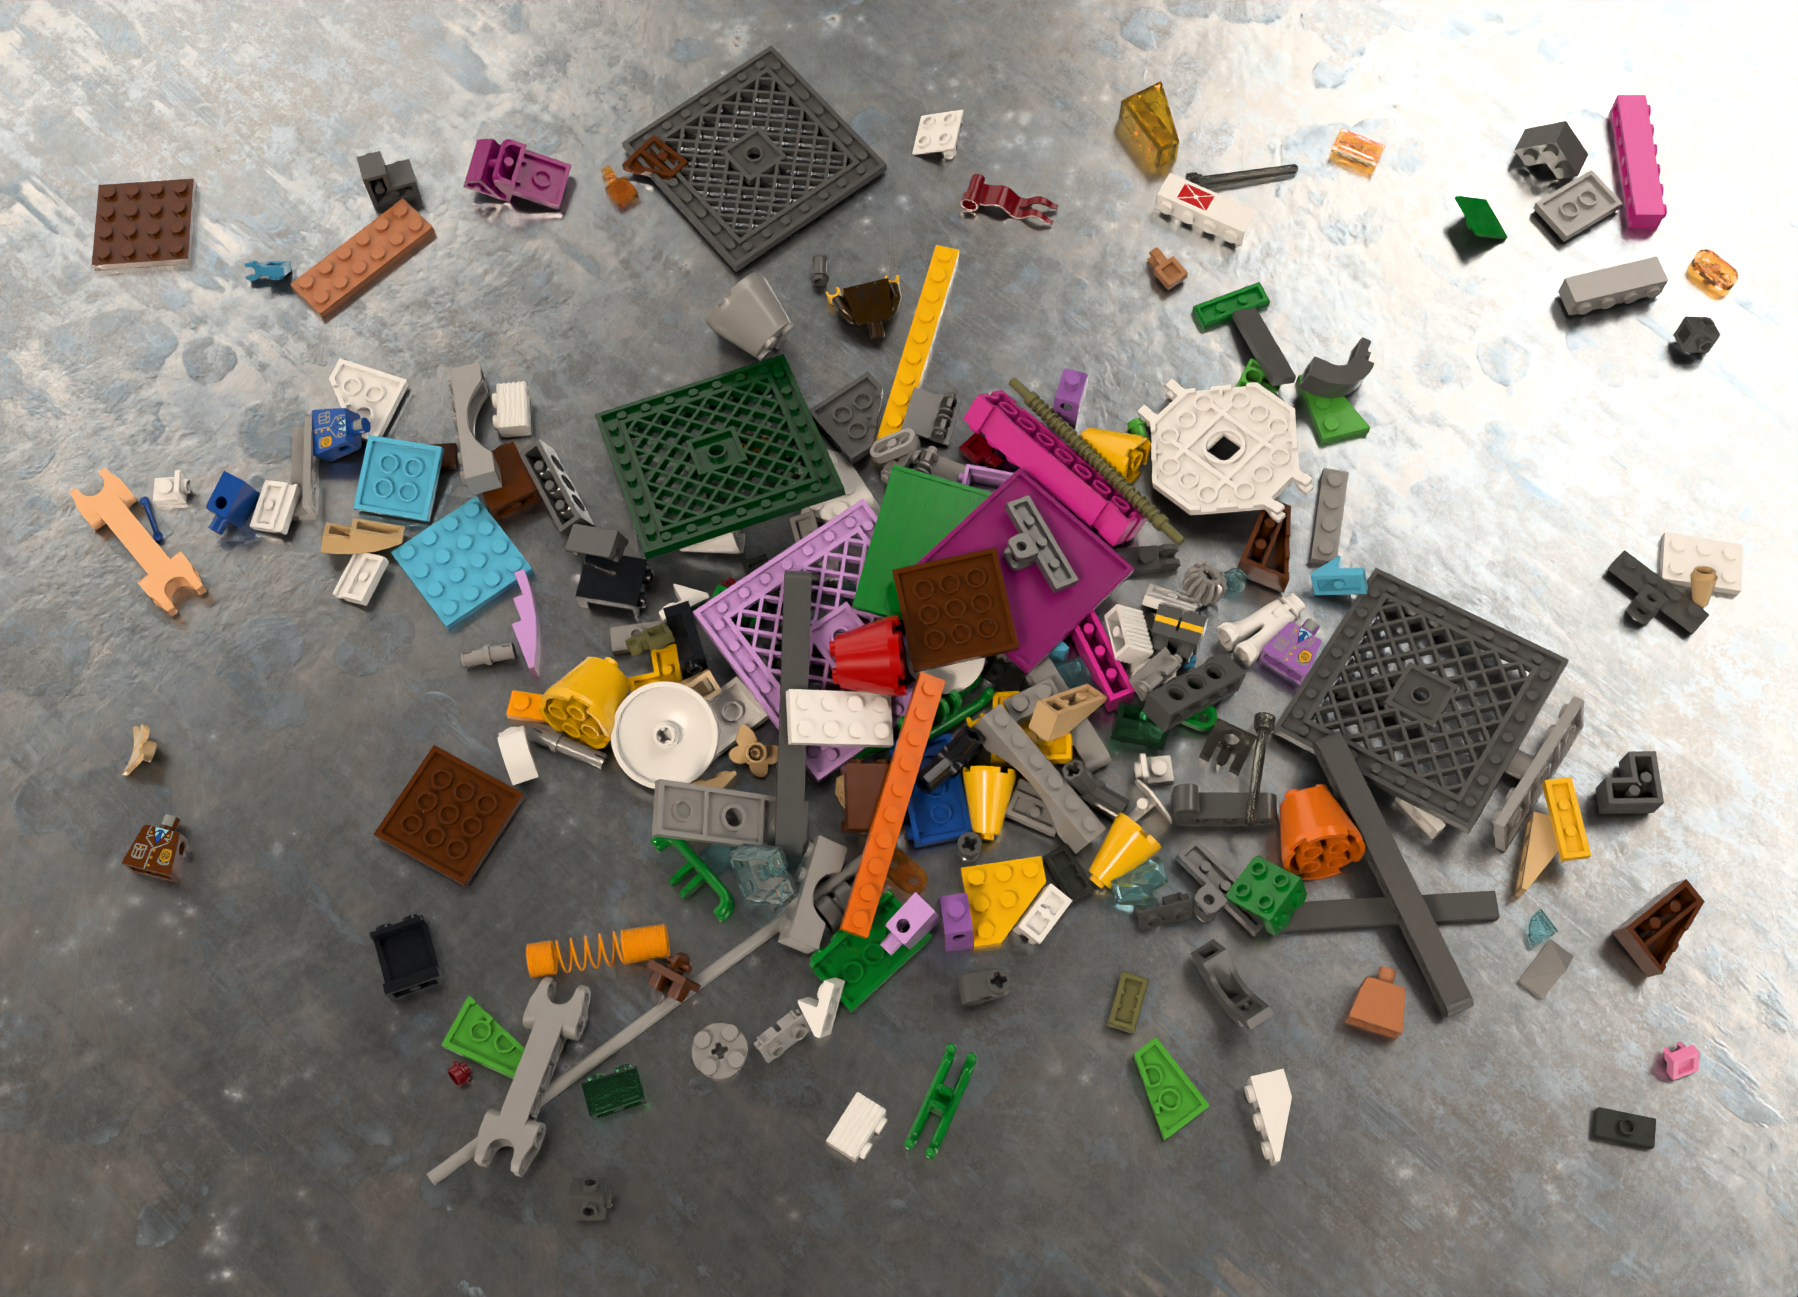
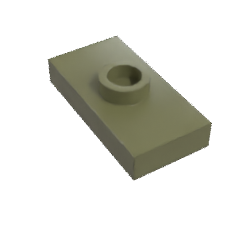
[1107,971,1149,1034]

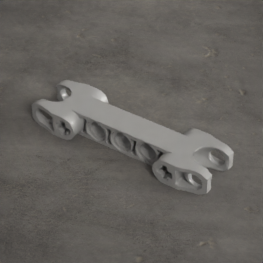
[474,976,591,1177]

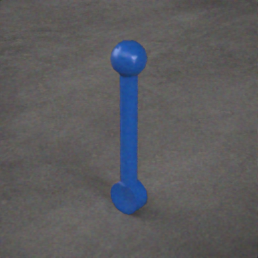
[140,496,164,543]

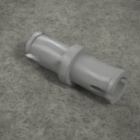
[461,642,516,668]

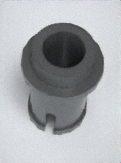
[810,254,829,287]

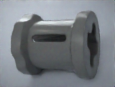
[957,832,982,863]

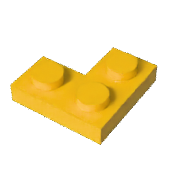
[628,644,683,693]

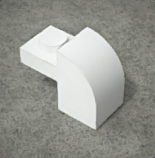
[497,725,539,785]

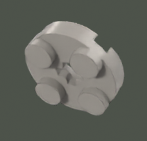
[691,1023,749,1081]

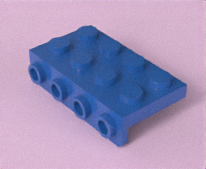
[889,733,972,848]

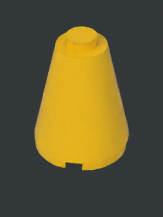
[1080,427,1151,484]
[963,766,1017,841]
[1088,812,1162,889]

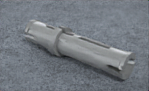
[529,725,609,770]

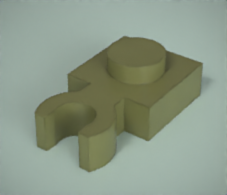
[625,623,675,656]

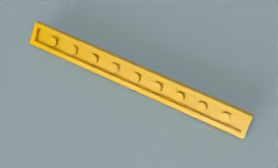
[876,245,959,462]

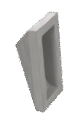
[1518,939,1574,999]

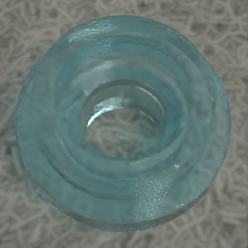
[1222,568,1247,592]

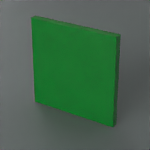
[1455,196,1508,239]

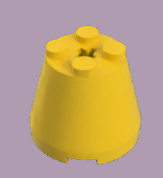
[539,657,632,749]

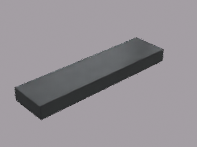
[1232,308,1296,386]

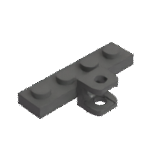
[1003,495,1079,594]
[1608,550,1710,634]
[1175,838,1265,937]

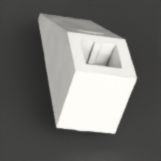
[1244,1069,1292,1166]

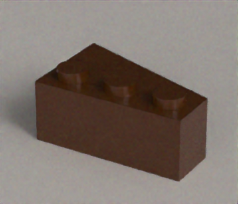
[1236,500,1291,593]
[1612,879,1705,977]

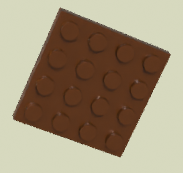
[92,179,196,271]
[892,547,1019,673]
[374,745,525,887]

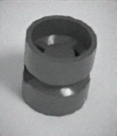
[814,880,852,932]

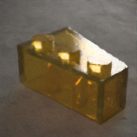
[1119,81,1180,168]

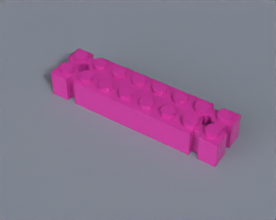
[963,390,1148,546]

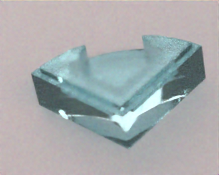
[1528,908,1558,947]

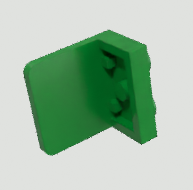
[1226,856,1307,936]

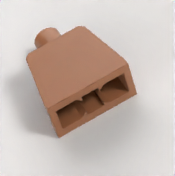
[1344,966,1406,1039]

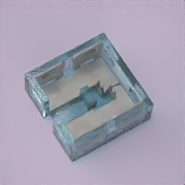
[728,843,798,907]

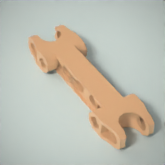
[69,467,207,617]

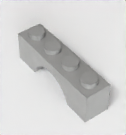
[778,835,847,954]

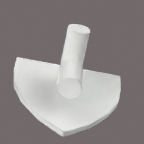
[1127,779,1172,824]

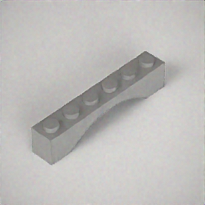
[448,362,502,495]
[973,704,1106,855]

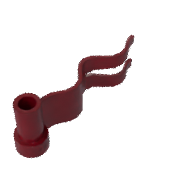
[960,174,1058,225]

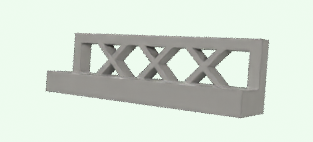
[291,415,319,521]

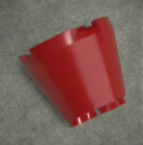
[829,615,908,697]

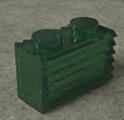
[1110,701,1170,750]
[581,1064,648,1121]

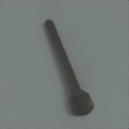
[1185,164,1298,187]
[1245,712,1276,827]

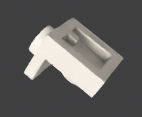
[153,470,191,505]
[1134,753,1174,786]

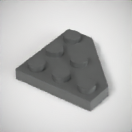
[809,372,883,465]

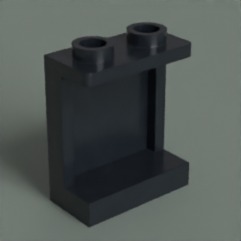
[575,554,654,616]
[663,601,708,680]
[369,914,445,1001]

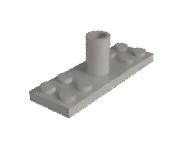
[1492,696,1584,852]
[652,779,809,852]

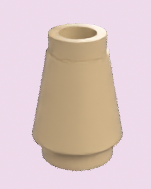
[1690,566,1718,607]

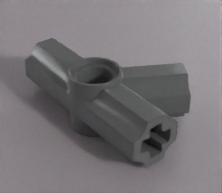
[1055,759,1130,820]

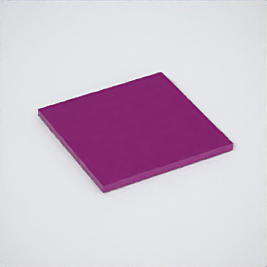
[915,468,1135,675]

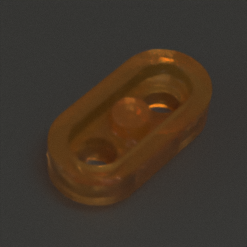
[1691,249,1739,291]
[887,848,927,895]

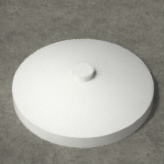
[611,681,719,789]

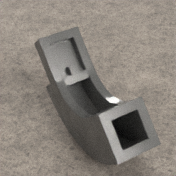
[1299,337,1375,398]
[1190,939,1274,1030]

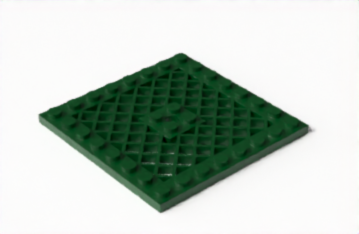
[595,354,845,560]

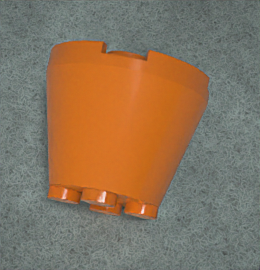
[1280,784,1366,881]

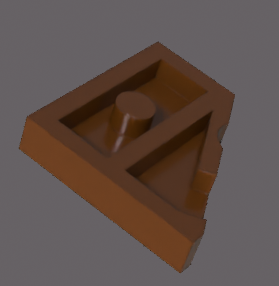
[622,135,689,180]

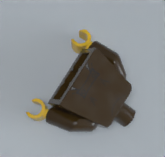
[826,275,901,340]

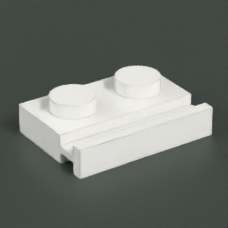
[250,480,302,535]
[332,553,389,606]
[1142,583,1199,617]

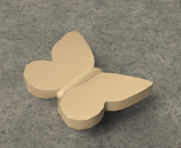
[121,724,156,776]
[728,724,778,778]

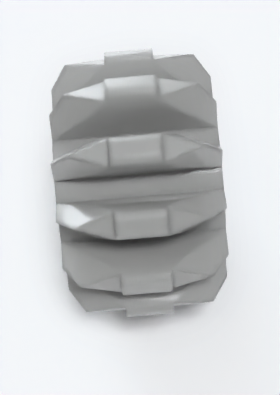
[1182,562,1228,606]

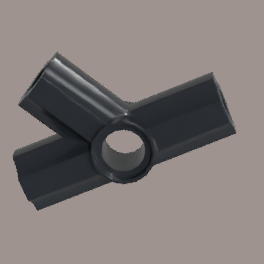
[915,725,984,795]

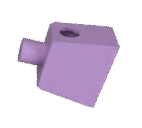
[880,892,941,956]

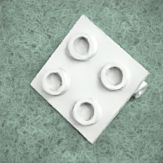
[912,110,964,160]

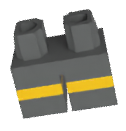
[1151,604,1208,664]

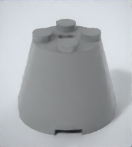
[706,272,794,361]

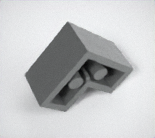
[1515,121,1588,179]
[357,151,421,208]
[1596,751,1664,814]

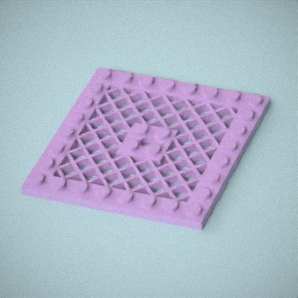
[693,499,988,783]

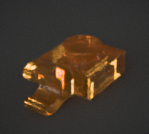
[601,165,639,209]

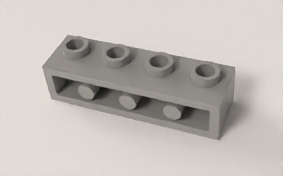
[1558,256,1668,316]

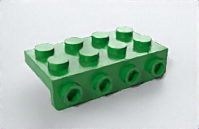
[809,890,933,1014]

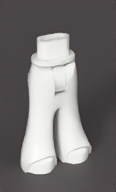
[1217,593,1305,667]

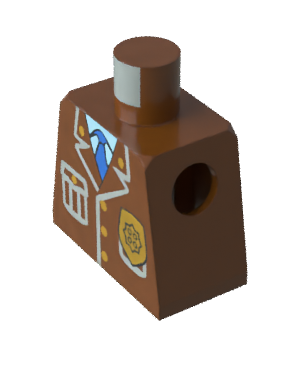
[122,814,188,883]

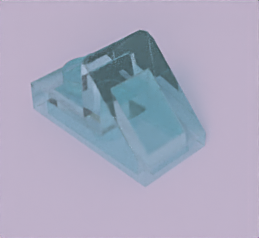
[1111,857,1168,906]

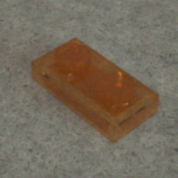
[1331,128,1385,169]

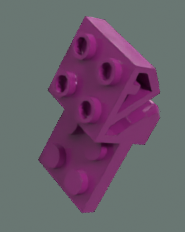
[463,138,572,210]

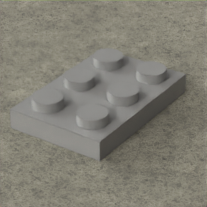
[1533,169,1623,242]

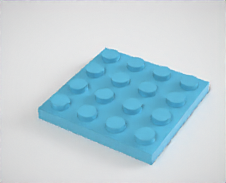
[391,496,534,630]

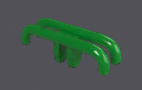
[897,673,995,743]
[650,836,735,922]
[904,1043,978,1159]

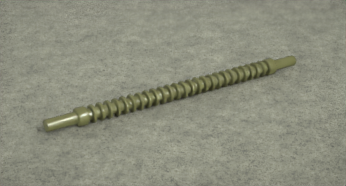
[1009,377,1186,546]

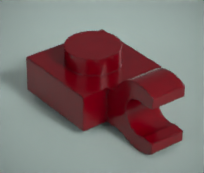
[959,433,1003,470]

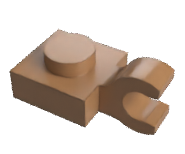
[1147,247,1188,290]

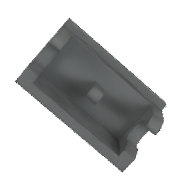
[565,523,629,562]

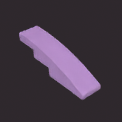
[512,569,541,678]

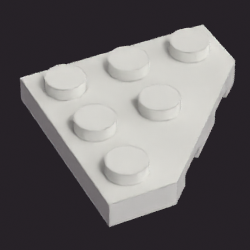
[329,358,409,443]
[801,450,880,523]

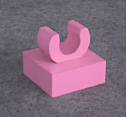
[1663,1042,1700,1081]

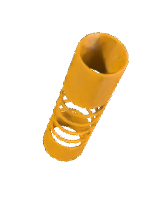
[526,923,670,979]

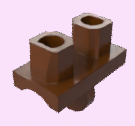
[646,952,701,1003]

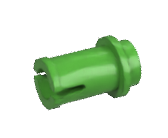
[1127,418,1151,442]

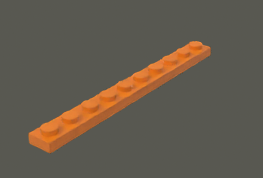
[839,672,945,939]

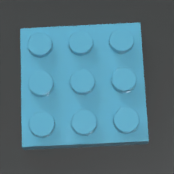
[353,435,445,522]

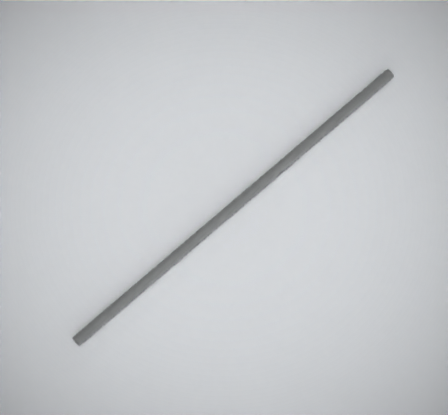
[427,854,862,1185]

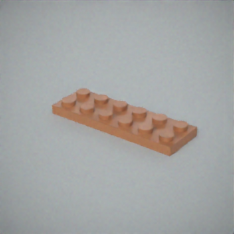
[290,198,435,319]

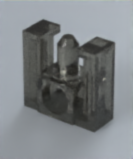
[1199,718,1257,776]

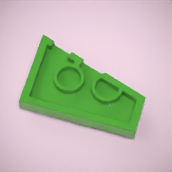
[1297,374,1371,444]
[441,995,525,1079]
[1133,1037,1210,1141]

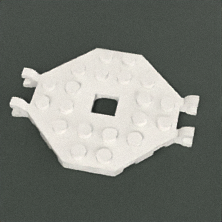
[1137,379,1314,523]

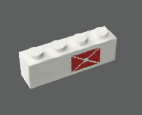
[1155,173,1257,246]

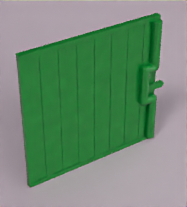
[852,464,992,623]

